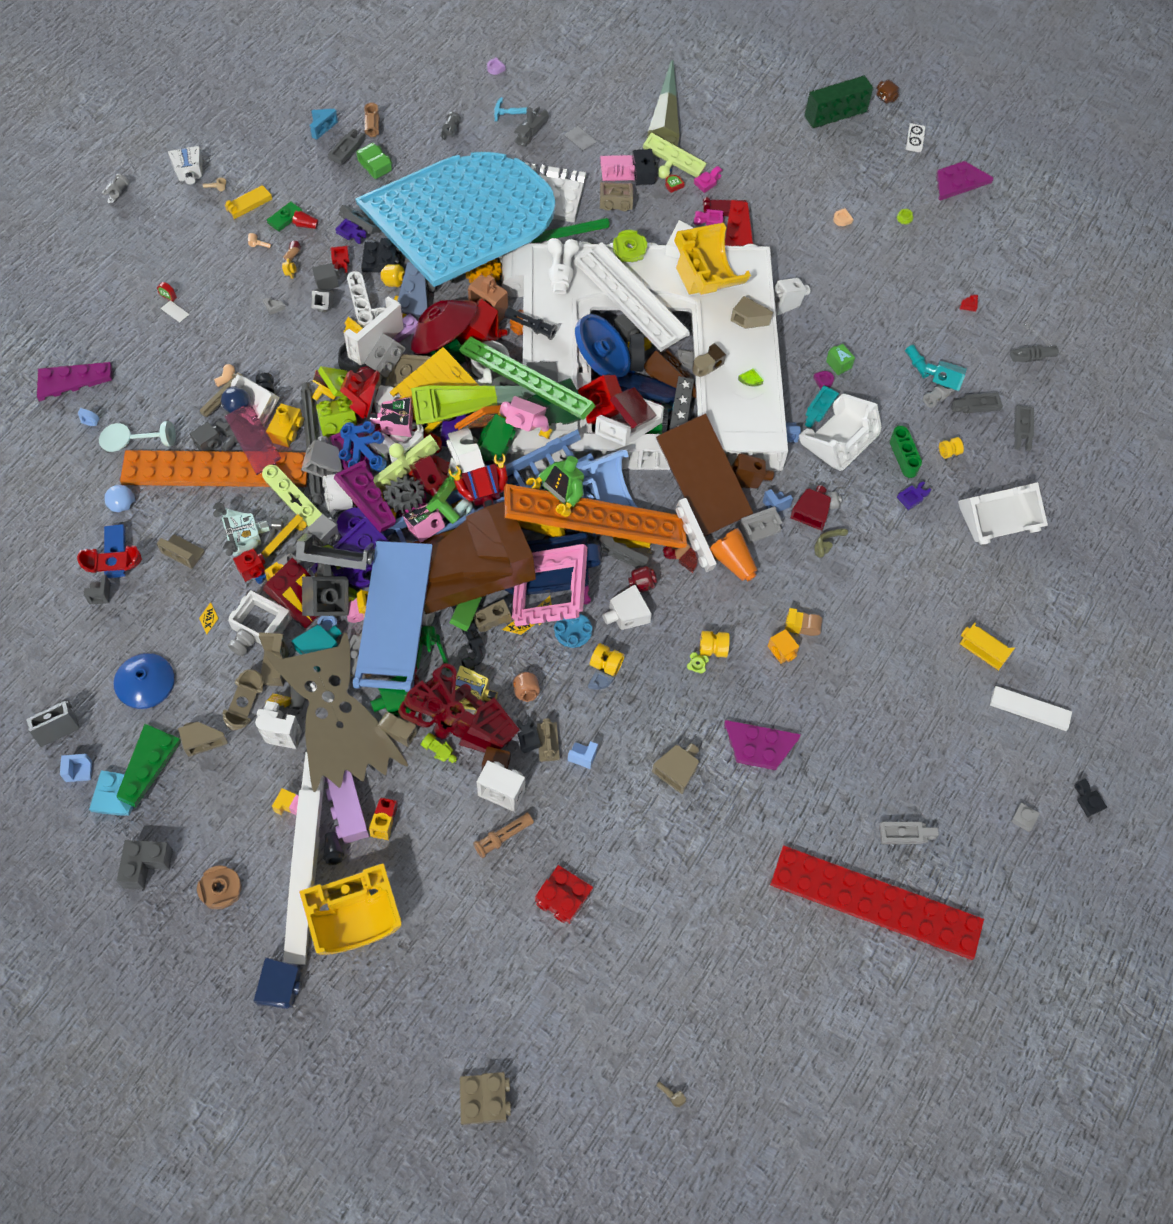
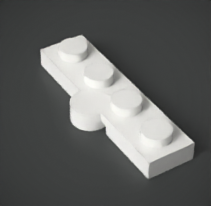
[676,498,717,572]

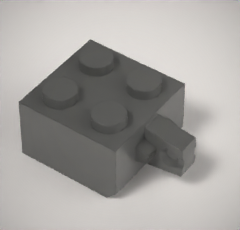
[302,563,348,616]

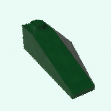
[514,378,582,428]

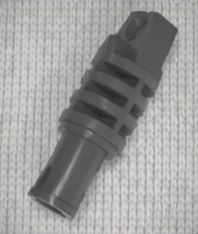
[1010,345,1059,362]

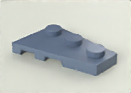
[397,262,428,317]

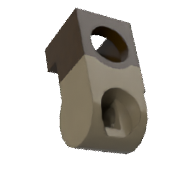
[692,343,726,377]

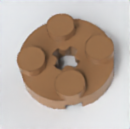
[197,865,242,909]

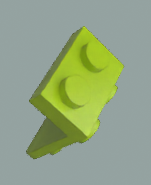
[316,397,357,437]

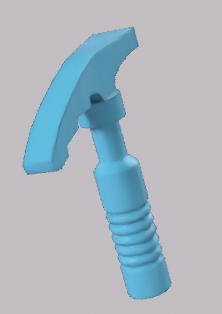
[494,97,528,121]

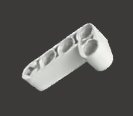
[347,271,386,328]

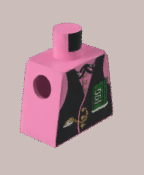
[370,398,414,437]
[402,504,445,543]

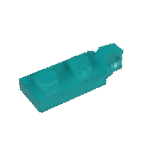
[804,386,839,429]

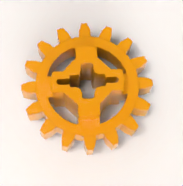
[465,259,502,283]

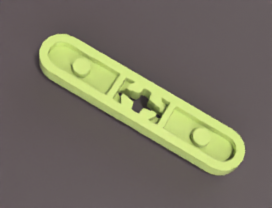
[262,465,322,527]

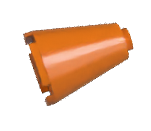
[710,528,758,582]

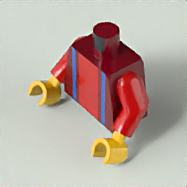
[448,454,508,508]

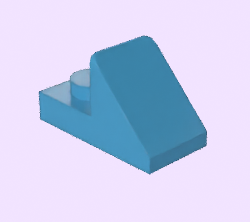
[310,109,338,140]

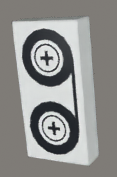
[905,123,925,152]

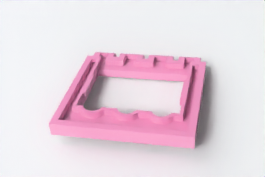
[512,544,587,626]

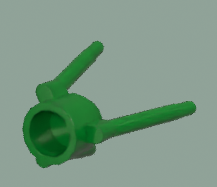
[416,626,450,670]

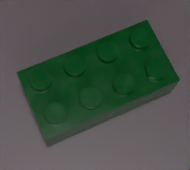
[804,75,874,128]

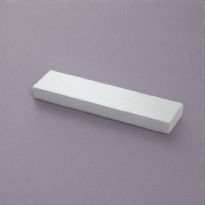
[990,686,1072,731]

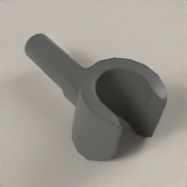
[266,519,284,544]

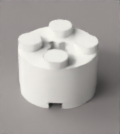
[322,474,355,512]

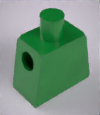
[370,676,411,717]

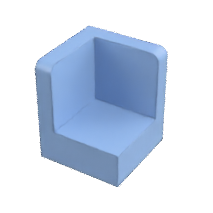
[568,741,598,769]
[60,754,92,782]

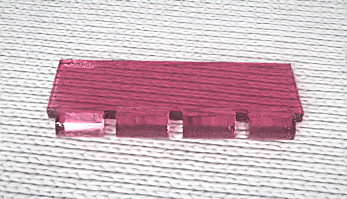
[225,405,281,475]

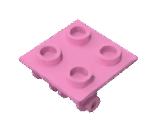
[600,155,635,181]

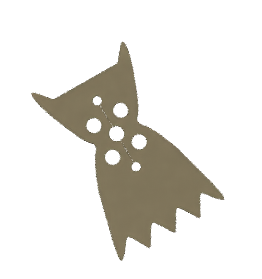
[264,633,408,792]

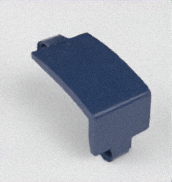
[504,533,601,595]

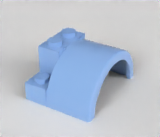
[576,449,638,537]

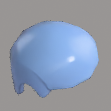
[104,485,136,512]

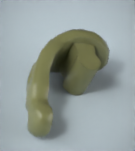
[814,528,848,558]

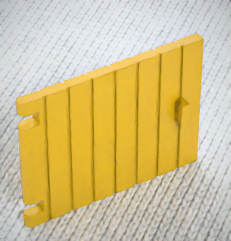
[389,347,479,434]

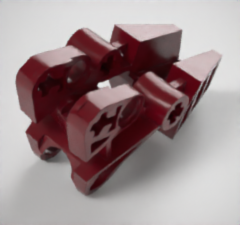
[398,664,520,753]

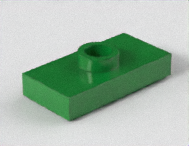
[267,201,303,232]

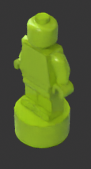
[420,732,457,763]

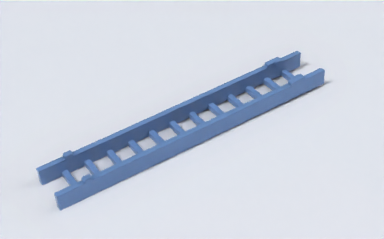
[381,430,594,543]

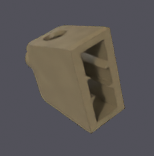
[652,743,699,794]

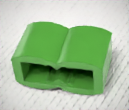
[356,143,392,179]

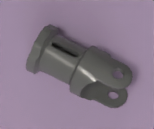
[441,112,461,140]

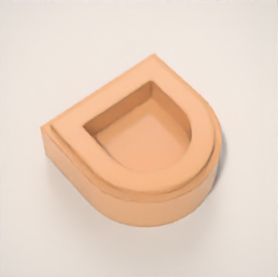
[833,208,853,226]

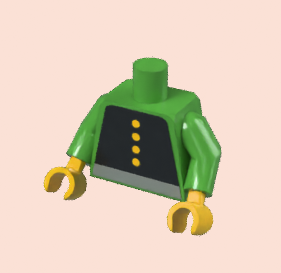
[526,456,584,517]

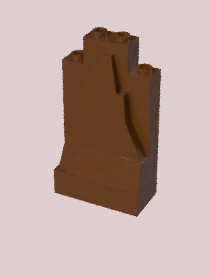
[411,501,536,614]

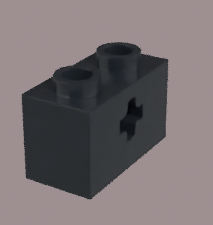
[632,149,658,186]

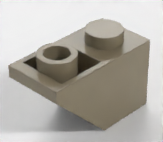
[730,296,774,329]

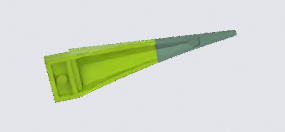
[411,385,535,425]

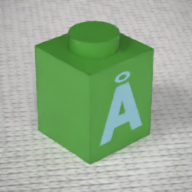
[826,344,855,375]

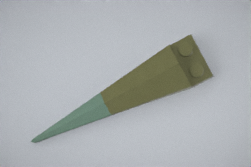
[647,59,679,147]

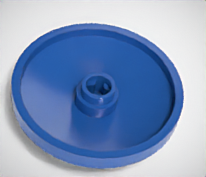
[575,314,630,380]

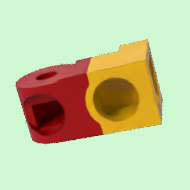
[369,797,398,841]

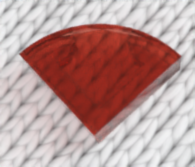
[678,547,697,573]

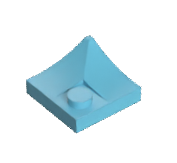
[89,770,133,816]

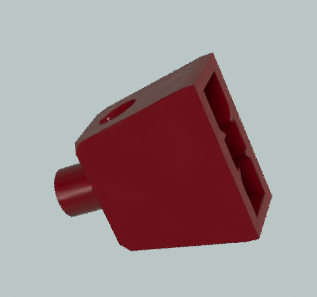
[409,455,444,496]
[790,485,831,531]

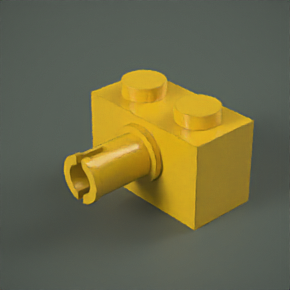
[266,403,304,448]

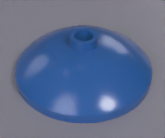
[114,653,175,709]

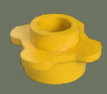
[282,258,297,279]

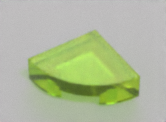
[738,369,764,387]

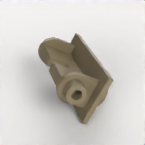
[537,718,560,762]

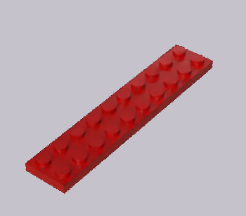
[770,845,984,960]

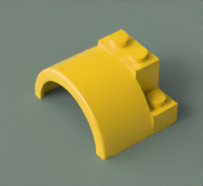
[674,223,751,295]
[299,863,402,955]

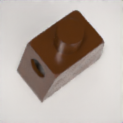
[732,453,774,489]

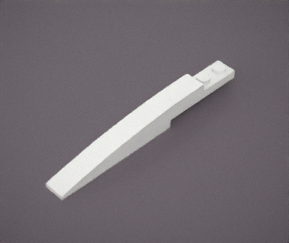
[284,752,325,965]

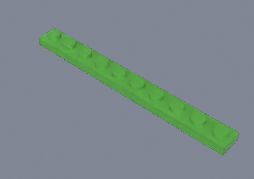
[459,337,595,420]

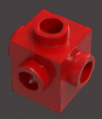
[233,548,266,582]

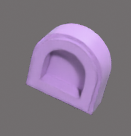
[487,58,505,75]

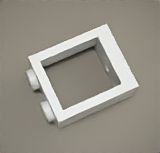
[228,590,292,645]

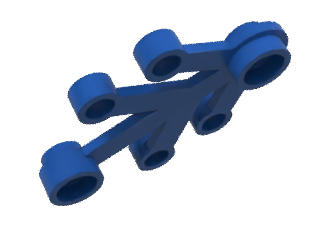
[339,421,387,472]

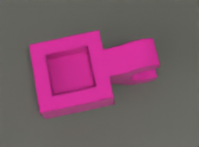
[694,166,722,193]
[694,209,723,226]

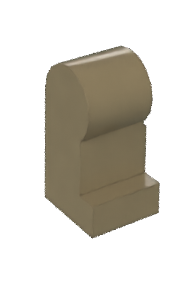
[473,599,513,632]
[377,712,418,747]

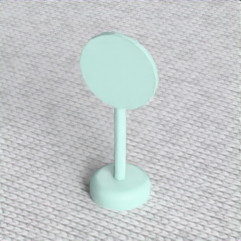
[99,421,176,452]

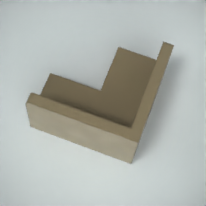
[259,632,289,686]

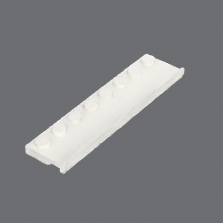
[575,242,690,352]

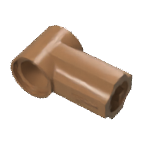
[364,103,380,137]

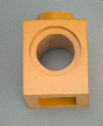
[767,629,799,664]

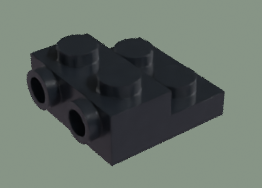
[361,238,401,273]

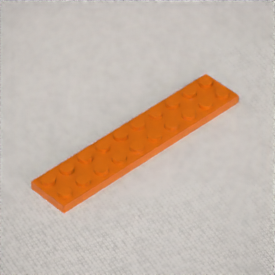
[120,450,308,487]
[504,484,687,548]

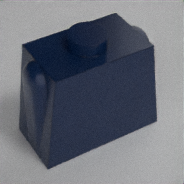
[254,957,302,1009]

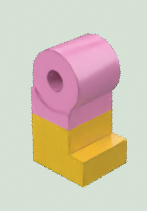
[347,590,368,623]
[272,788,299,815]

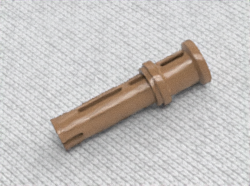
[473,812,534,858]

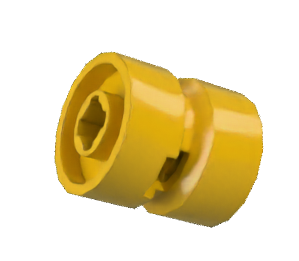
[699,631,730,658]
[589,643,625,677]

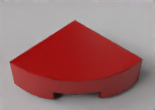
[959,295,978,312]

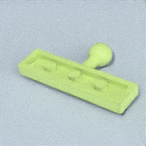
[643,133,707,179]
[373,435,440,492]

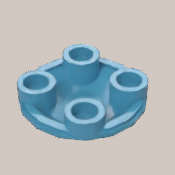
[554,613,593,648]

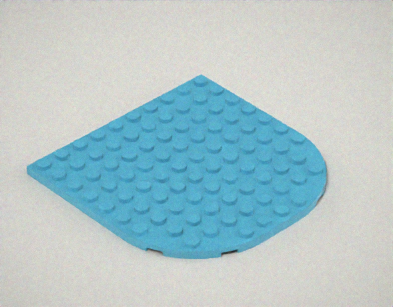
[355,152,556,287]

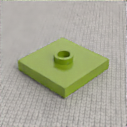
[318,366,348,398]

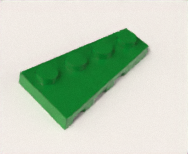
[116,724,181,807]

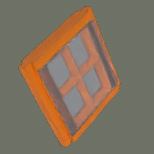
[454,405,501,430]

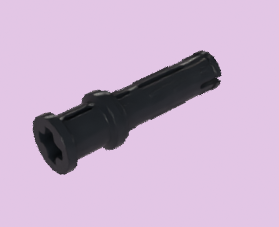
[505,307,557,340]

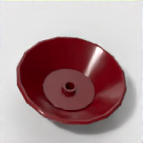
[411,300,478,354]

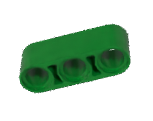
[889,426,922,478]

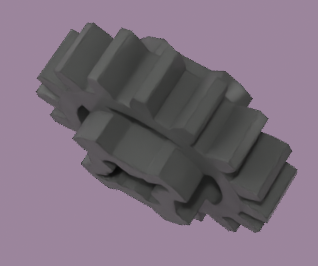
[383,476,425,513]

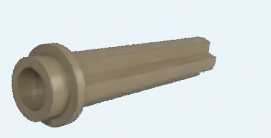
[200,373,243,417]

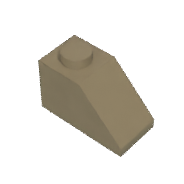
[178,722,228,757]

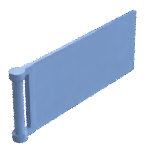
[353,541,433,692]

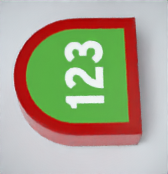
[665,175,685,193]
[157,282,177,301]

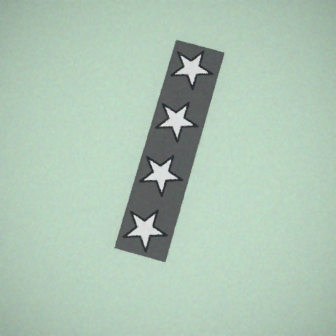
[670,376,694,430]

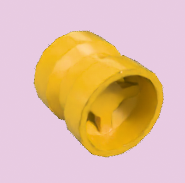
[939,437,964,459]

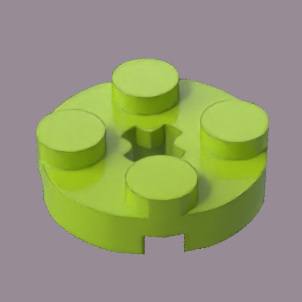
[613,230,647,262]

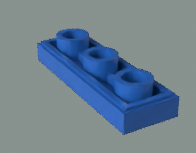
[104,524,126,578]

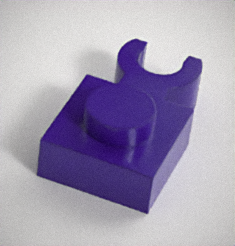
[335,218,367,244]
[897,482,931,510]

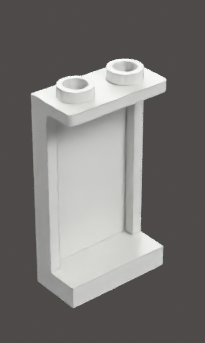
[344,297,404,365]
[595,399,664,446]

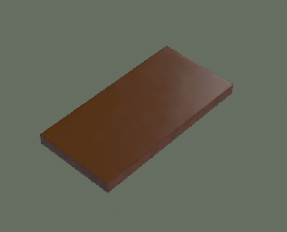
[655,413,753,537]

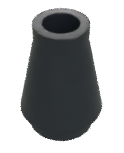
[323,832,344,865]

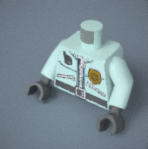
[213,502,270,556]

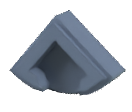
[588,669,614,690]

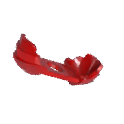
[77,545,142,573]

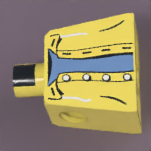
[455,666,498,710]

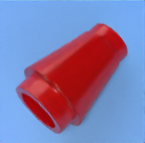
[292,210,318,229]

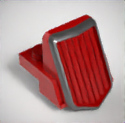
[340,370,381,419]

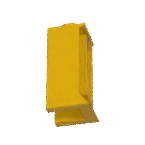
[960,623,1015,671]

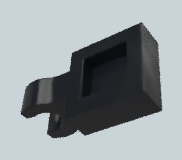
[1074,779,1107,817]

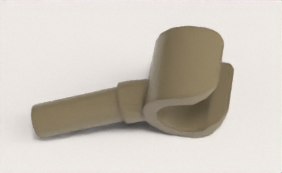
[656,1081,686,1107]

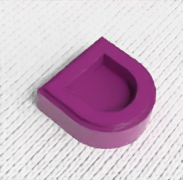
[813,371,834,390]

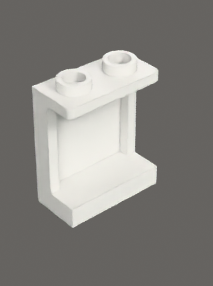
[221,375,280,429]

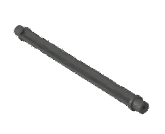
[301,382,322,506]

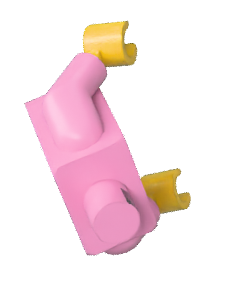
[498,396,553,439]

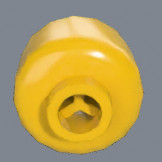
[380,264,405,287]

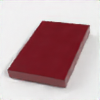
[610,387,657,429]

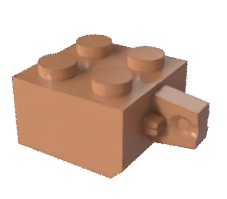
[468,274,508,323]

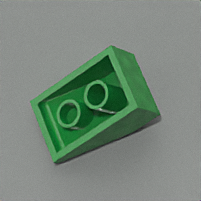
[477,414,516,461]

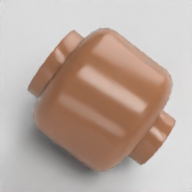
[513,672,540,702]

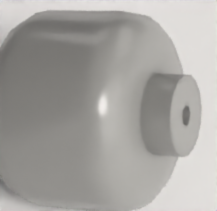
[825,491,842,509]

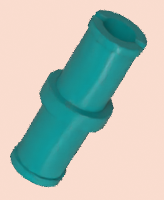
[905,344,930,379]

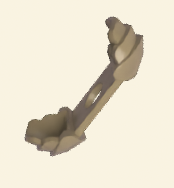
[223,669,264,730]

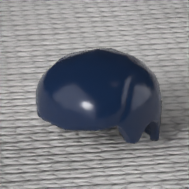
[221,386,251,415]

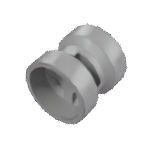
[228,629,255,657]

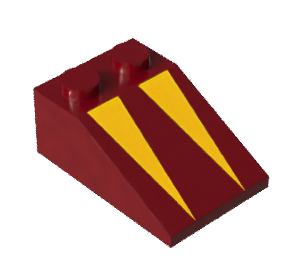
[263,558,318,629]

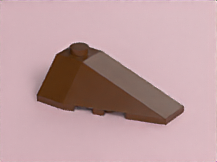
[644,348,696,398]

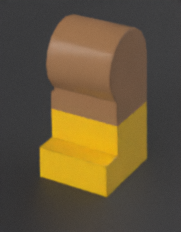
[785,608,823,636]

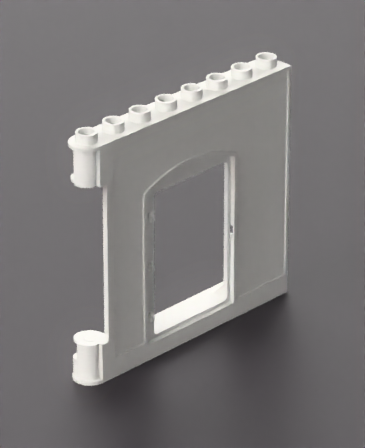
[498,241,788,471]

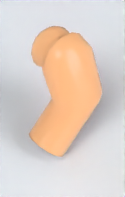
[214,364,235,387]

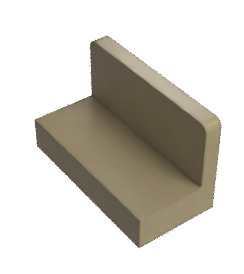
[157,535,205,569]

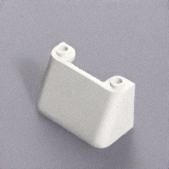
[799,393,881,471]
[958,482,1048,545]

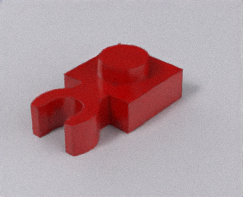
[331,246,349,273]

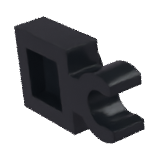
[517,716,542,753]

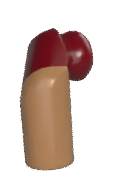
[283,241,301,261]
[663,544,690,559]

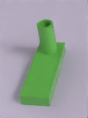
[426,470,463,524]
[449,597,482,631]

